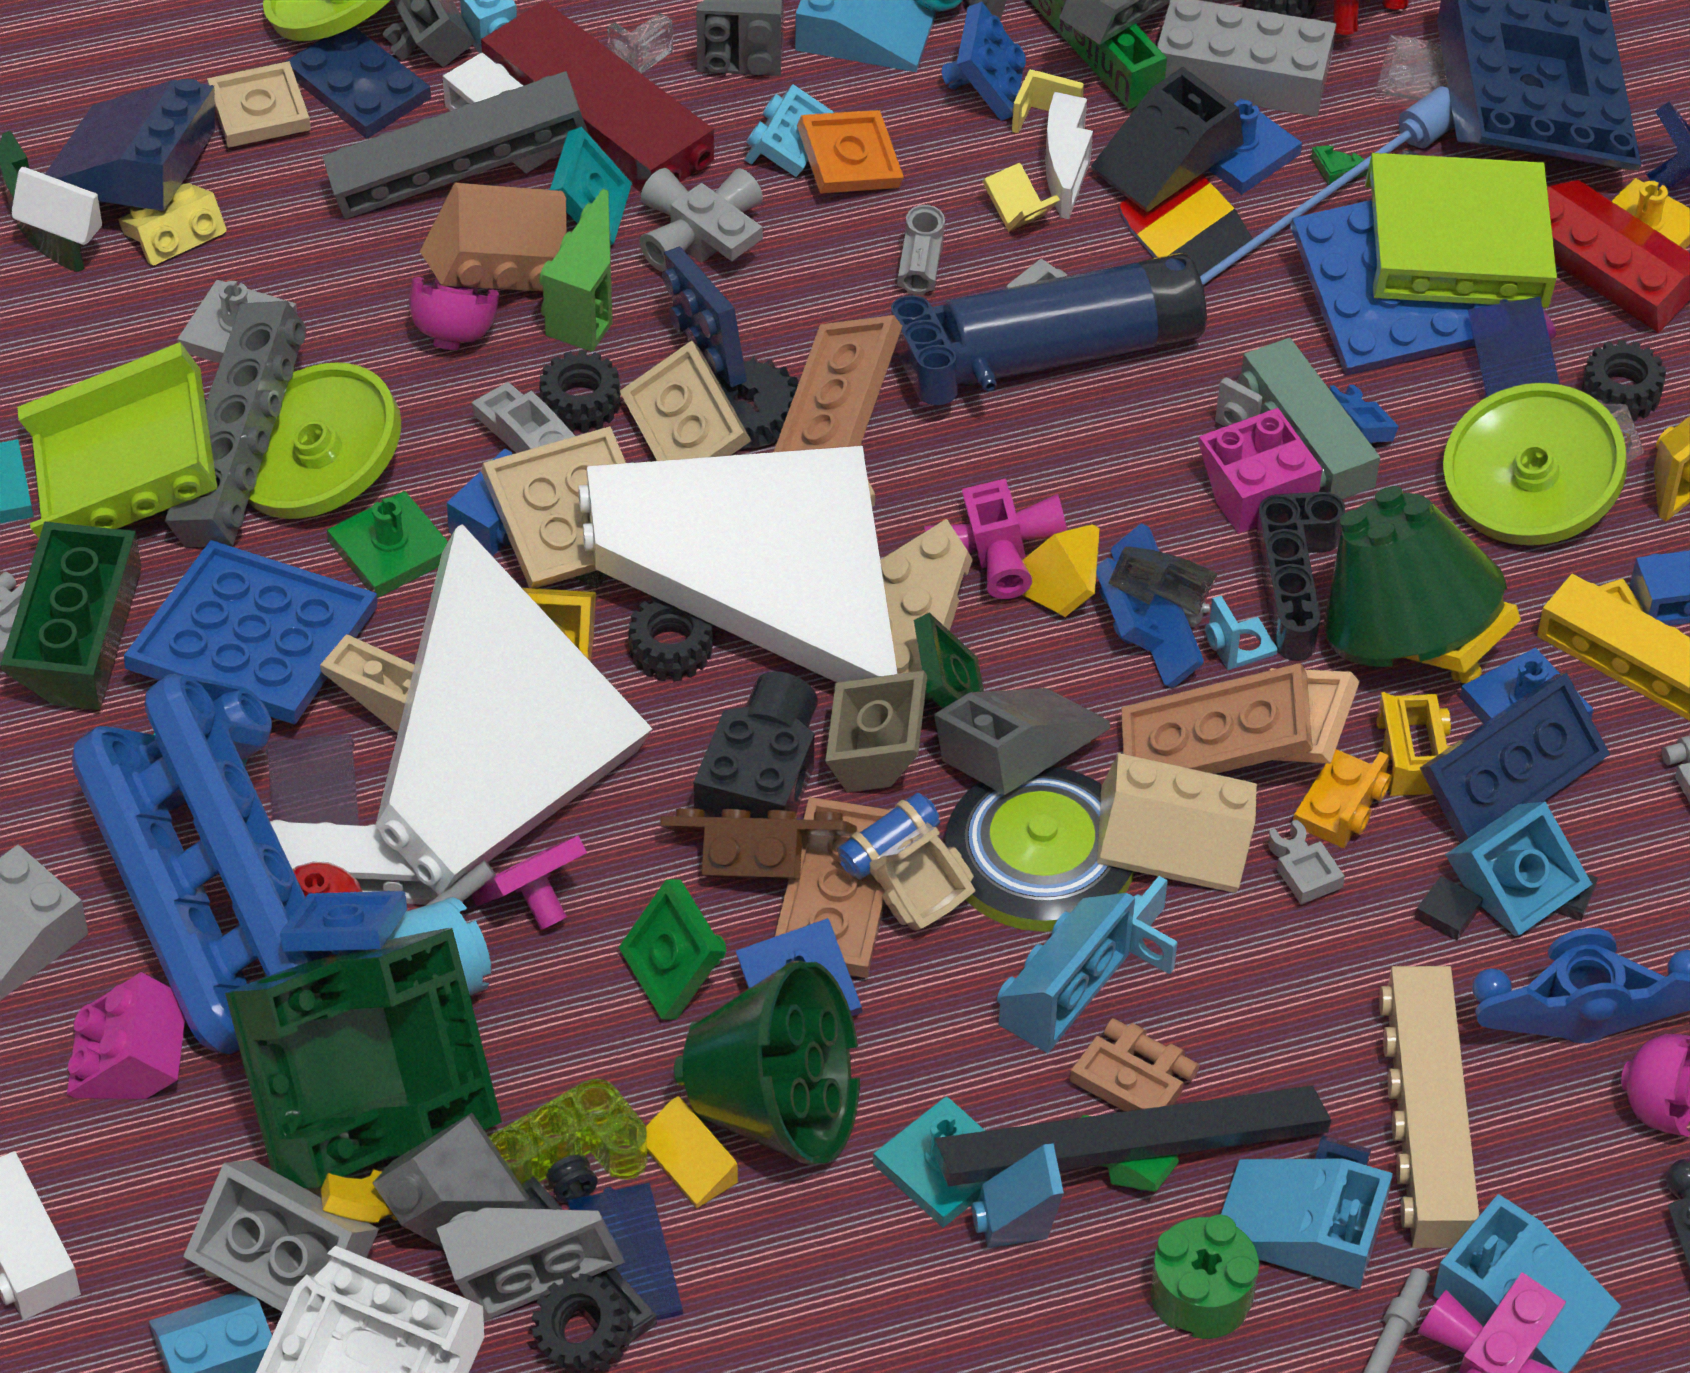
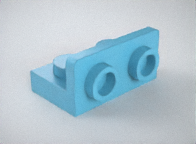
[744,84,835,177]

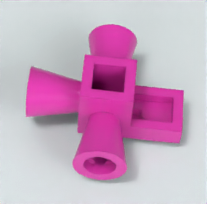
[924,478,1067,599]
[1418,1272,1566,1373]

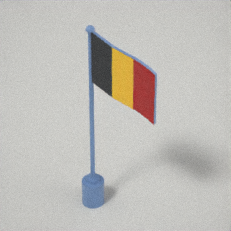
[1119,86,1455,285]

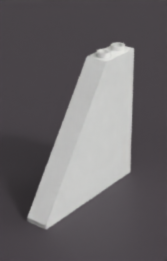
[578,446,897,683]
[375,524,652,895]

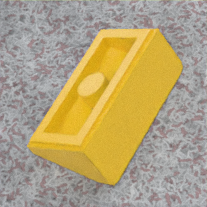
[637,1096,738,1208]

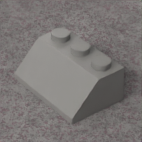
[183,1160,379,1312]

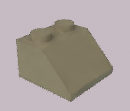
[825,670,927,793]

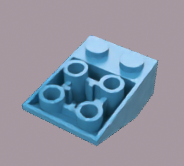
[1221,1159,1393,1289]
[1433,1194,1621,1373]

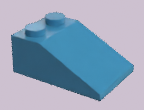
[795,0,936,72]

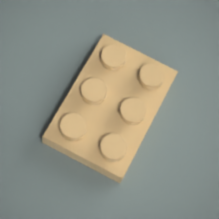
[620,340,751,461]

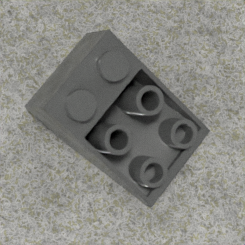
[934,688,1110,795]

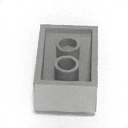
[0,844,88,1001]
[436,1208,625,1321]

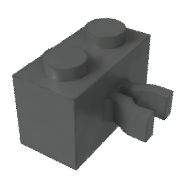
[382,0,475,67]

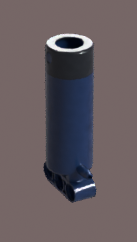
[891,253,1207,405]

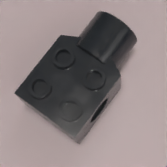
[693,671,818,819]

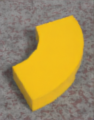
[321,1169,397,1223]

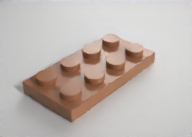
[774,315,902,452]
[1121,663,1313,774]
[775,797,891,978]

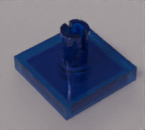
[1646,101,1690,191]

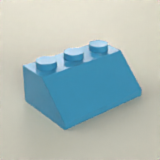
[997,893,1135,1053]

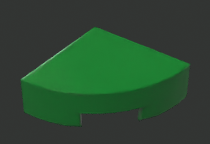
[1311,145,1368,185]

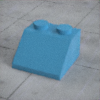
[1445,802,1592,936]
[149,1290,272,1373]

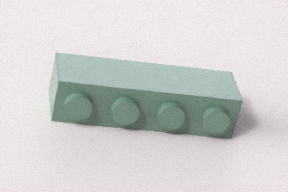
[1238,337,1380,499]

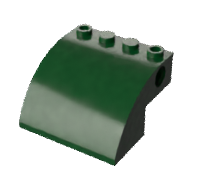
[225,928,502,1188]

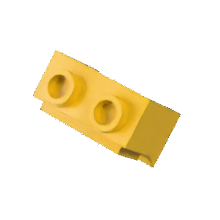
[1376,692,1452,796]

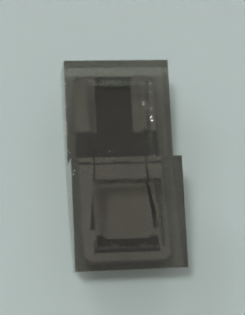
[1108,547,1218,616]

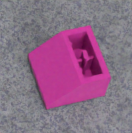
[1198,408,1322,534]
[67,972,185,1099]

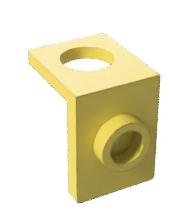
[1012,69,1084,133]
[983,163,1060,232]

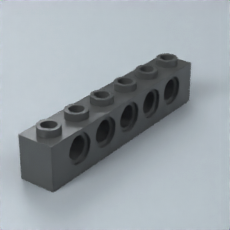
[165,301,307,548]

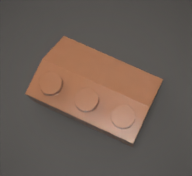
[420,183,567,291]

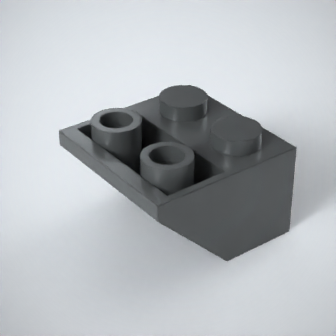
[696,0,784,76]

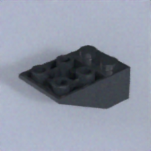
[1091,67,1244,212]

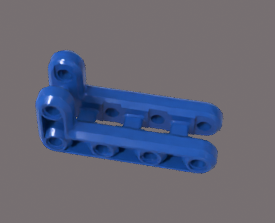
[72,674,332,1054]

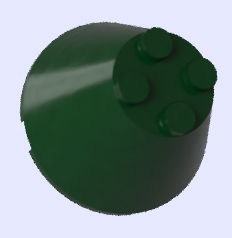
[1324,486,1507,667]
[674,961,860,1165]

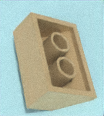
[1097,753,1257,893]

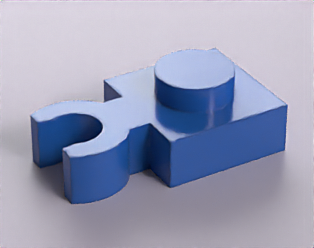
[1329,385,1399,444]

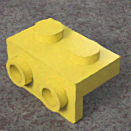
[118,183,227,265]

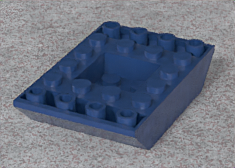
[1437,0,1641,171]

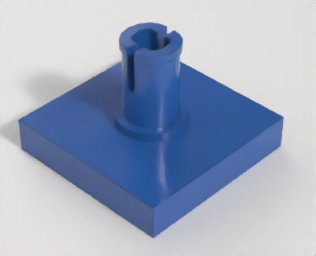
[1208,98,1302,195]
[1459,647,1594,724]
[280,891,407,954]
[736,918,863,1016]

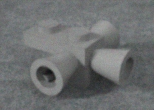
[640,168,763,272]

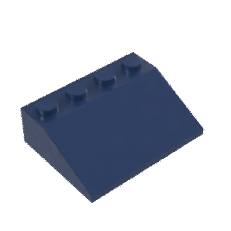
[45,79,215,211]

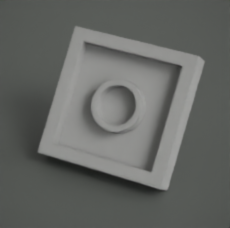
[178,280,297,363]

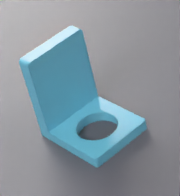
[1205,596,1277,670]
[1129,876,1177,974]

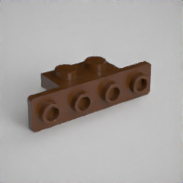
[660,808,857,880]

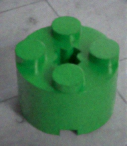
[1150,1214,1259,1339]

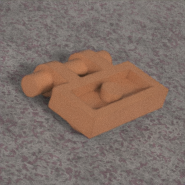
[1070,1018,1200,1111]

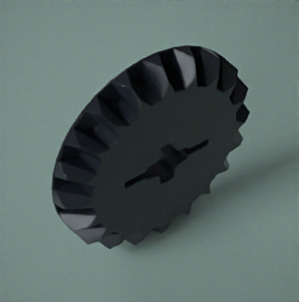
[714,355,798,448]

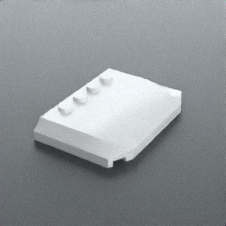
[256,1246,484,1373]

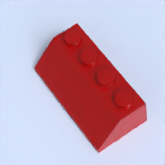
[1547,180,1690,333]

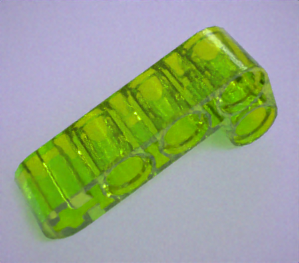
[488,1079,648,1184]

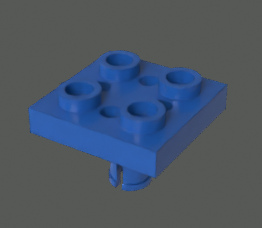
[942,2,1026,121]

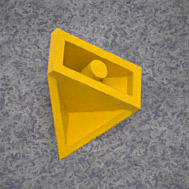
[1022,524,1100,617]

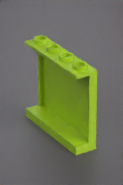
[1365,153,1557,308]
[17,342,217,538]

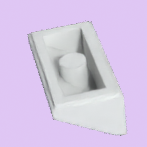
[12,167,102,245]

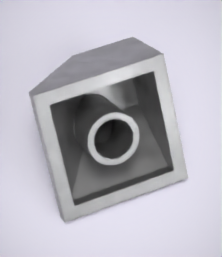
[373,1113,530,1247]

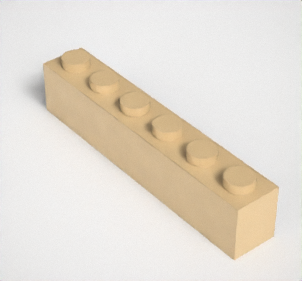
[1379,966,1479,1248]

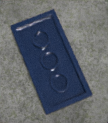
[1420,672,1610,844]

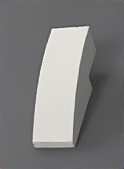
[1045,92,1093,219]

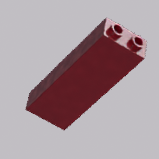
[481,0,714,192]

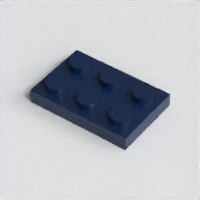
[285,26,431,139]
[662,246,747,387]

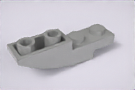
[472,382,575,453]

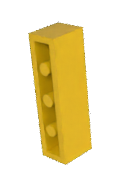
[1537,574,1690,721]

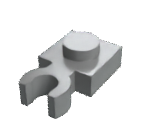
[1268,820,1345,904]

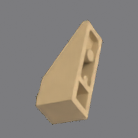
[320,634,414,733]

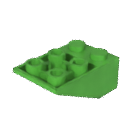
[539,189,613,352]

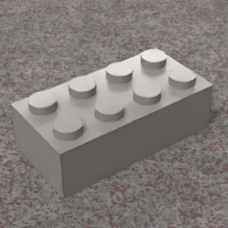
[1157,0,1336,117]

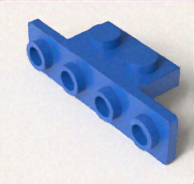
[1096,523,1204,688]

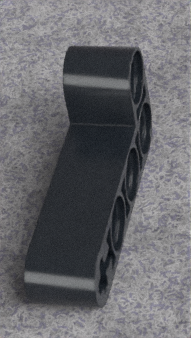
[1255,492,1345,661]

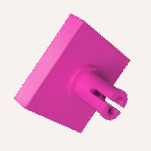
[471,835,587,930]

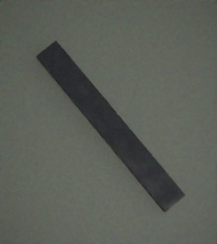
[932,1085,1331,1187]

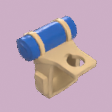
[837,792,975,930]

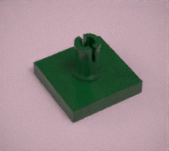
[913,612,984,709]

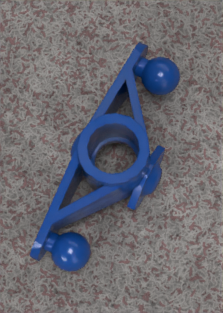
[1472,928,1690,1043]

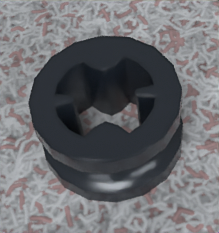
[546,1154,598,1204]

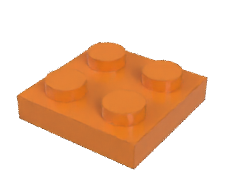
[797,110,904,193]

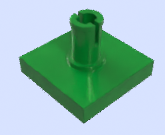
[327,490,448,598]
[619,879,726,1020]

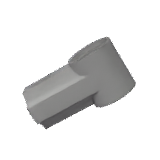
[897,205,945,296]

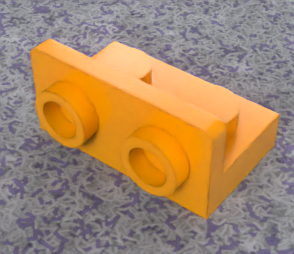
[1293,749,1392,848]

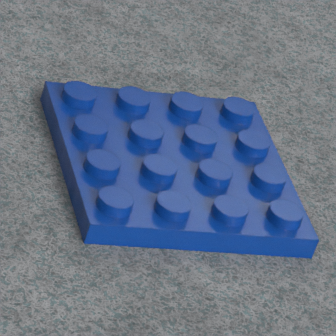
[1290,200,1511,376]
[124,540,377,724]

